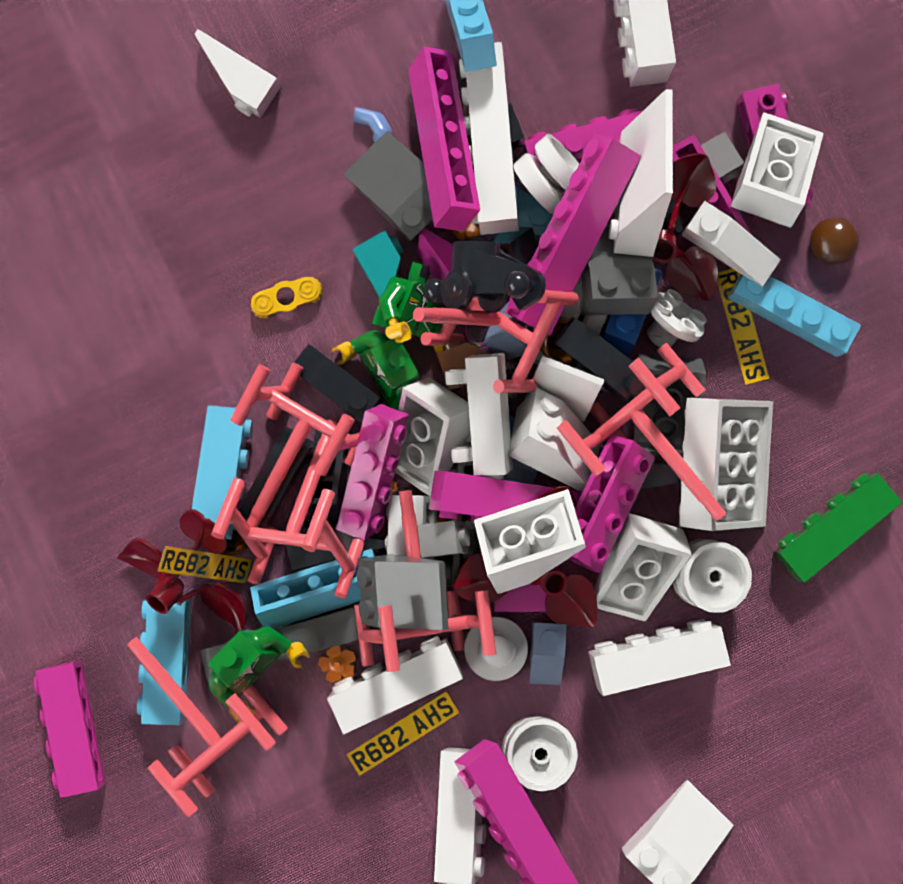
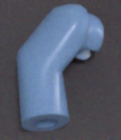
[353,107,392,142]

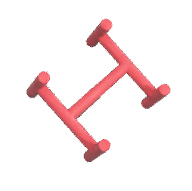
[413,249,579,393]
[556,343,727,522]
[230,363,360,528]
[211,419,365,599]
[354,490,496,672]
[127,637,288,818]

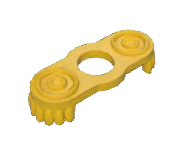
[250,276,323,319]

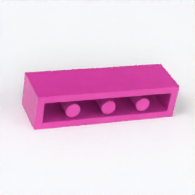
[34,660,106,798]

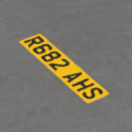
[717,269,770,385]
[158,546,252,583]
[346,692,459,776]

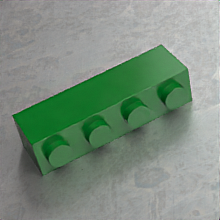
[773,472,903,583]

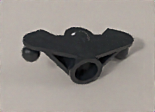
[423,241,546,313]

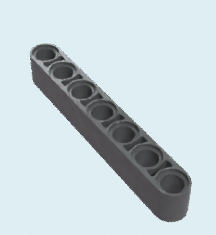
[200,607,381,681]

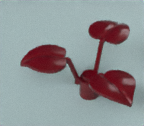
[607,153,718,301]
[453,486,598,627]
[117,509,247,632]

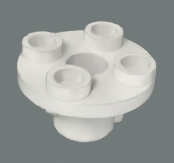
[647,289,707,347]
[465,617,528,681]

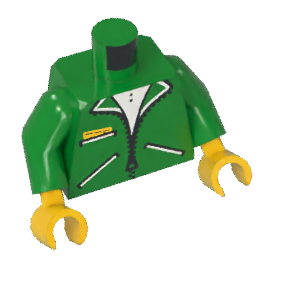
[372,262,443,353]
[331,330,419,410]
[208,626,310,724]

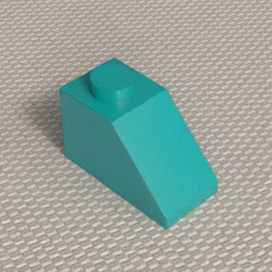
[352,231,403,297]

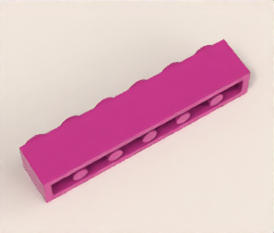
[408,46,481,231]
[505,134,641,335]
[429,471,582,522]
[454,739,578,884]

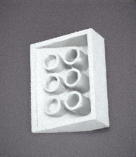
[609,89,673,257]
[679,398,773,531]

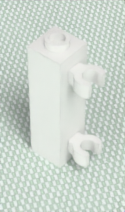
[445,353,513,480]

